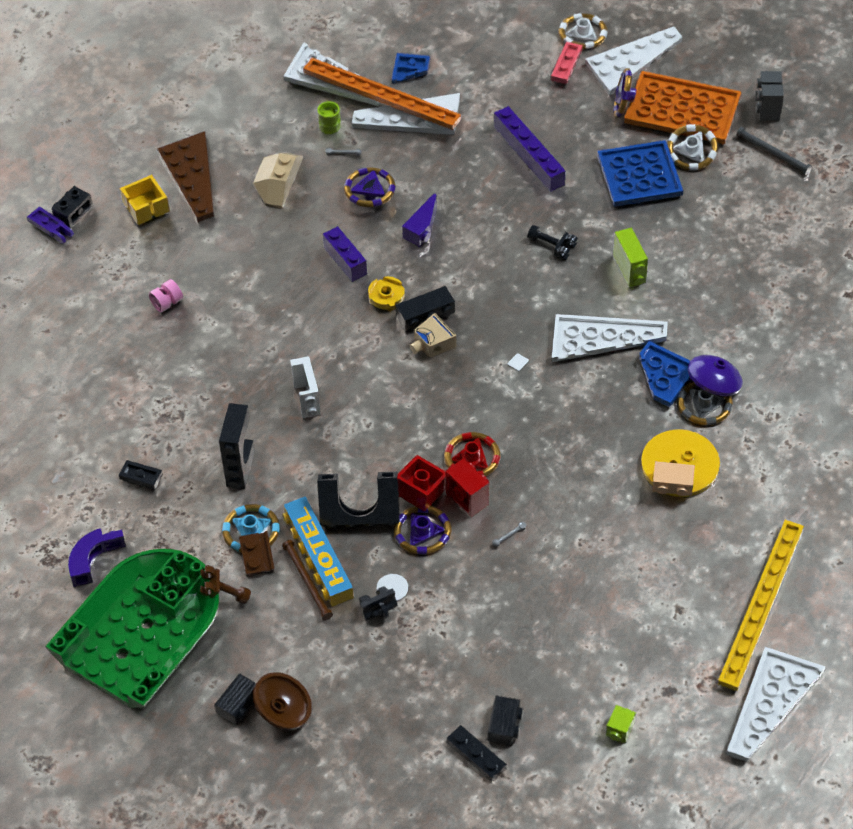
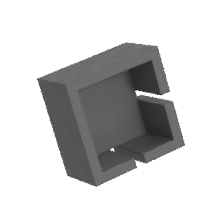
[755,71,784,121]

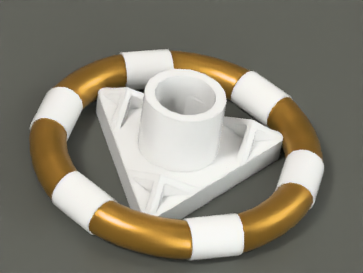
[559,13,608,49]
[667,124,718,171]

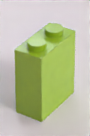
[613,227,648,287]

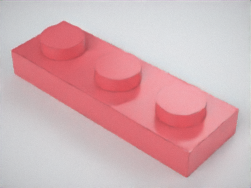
[551,42,582,84]

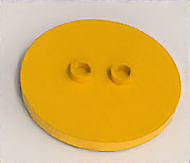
[641,429,720,497]

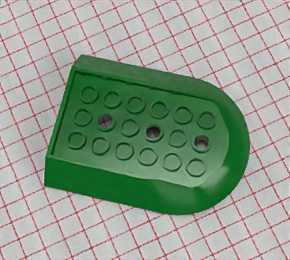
[45,549,219,708]

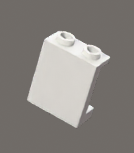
[290,356,321,418]

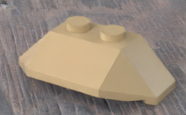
[253,153,303,209]

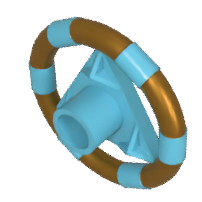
[222,504,280,553]

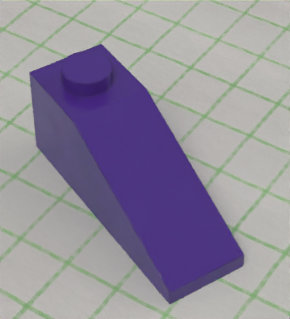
[402,194,437,247]

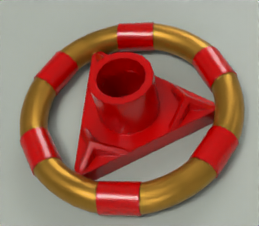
[444,432,501,476]

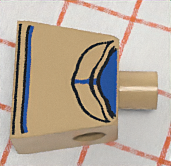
[409,314,457,357]

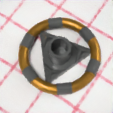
[677,381,733,426]

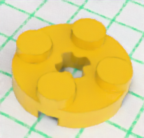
[368,276,405,311]

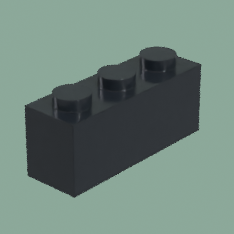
[395,286,455,332]

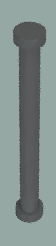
[736,127,812,175]

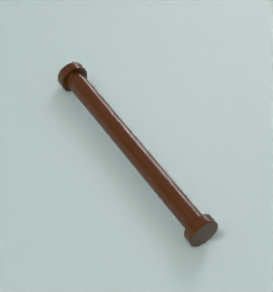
[282,540,333,621]

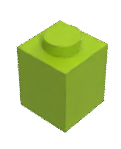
[606,705,636,743]

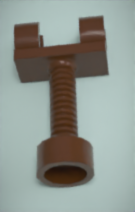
[201,565,251,604]

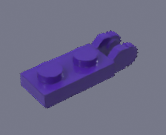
[27,206,74,244]

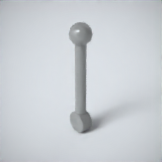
[325,148,362,156]
[492,522,526,547]

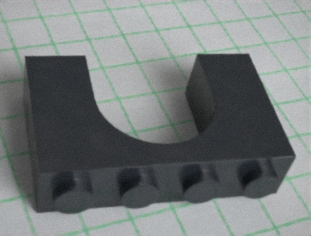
[219,403,255,489]
[317,471,400,528]

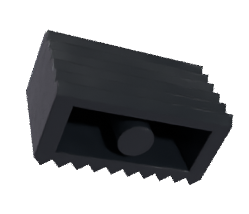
[214,673,256,725]
[487,695,524,745]

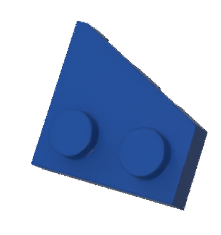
[392,53,430,84]

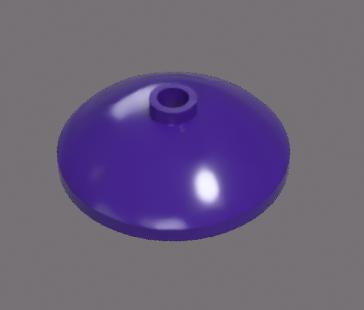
[688,355,743,396]

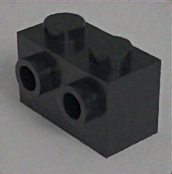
[51,186,93,228]

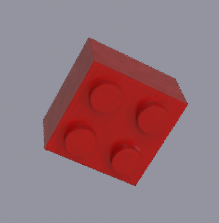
[398,455,446,512]
[445,458,490,518]

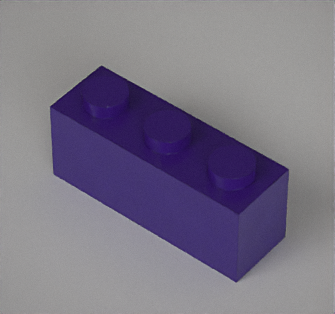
[322,226,367,282]

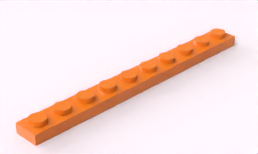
[303,58,461,130]

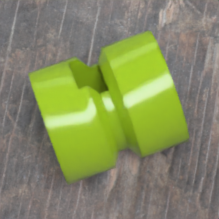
[317,101,341,134]

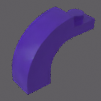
[68,528,126,587]

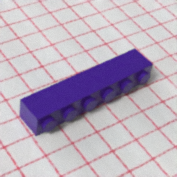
[494,106,566,192]

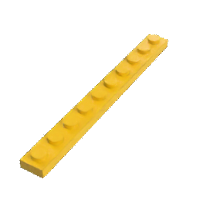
[718,520,804,692]

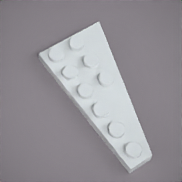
[552,314,668,362]

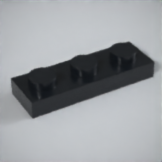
[446,725,507,782]

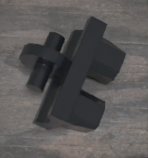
[359,586,398,621]

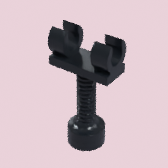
[527,225,578,260]

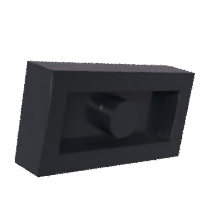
[119,460,163,489]

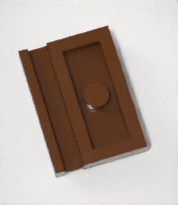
[239,531,275,577]

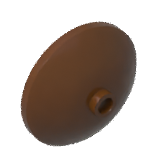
[253,672,312,730]

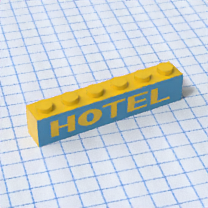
[282,496,354,607]

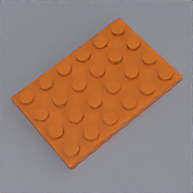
[624,71,742,144]

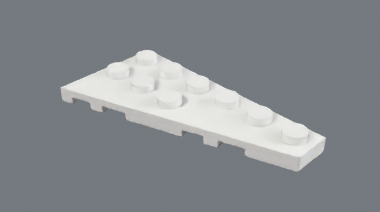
[585,27,682,96]
[284,43,380,106]
[352,93,460,135]
[726,647,825,762]

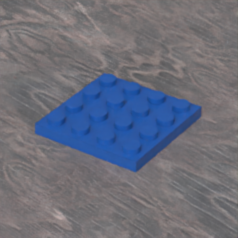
[597,140,683,207]

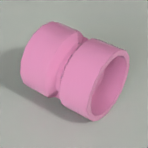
[148,279,183,313]

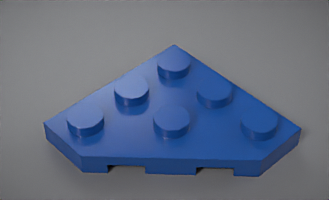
[639,341,691,407]

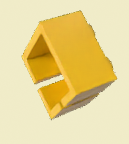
[120,175,170,225]

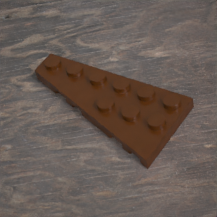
[157,131,214,222]

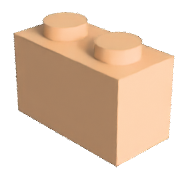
[652,461,695,496]

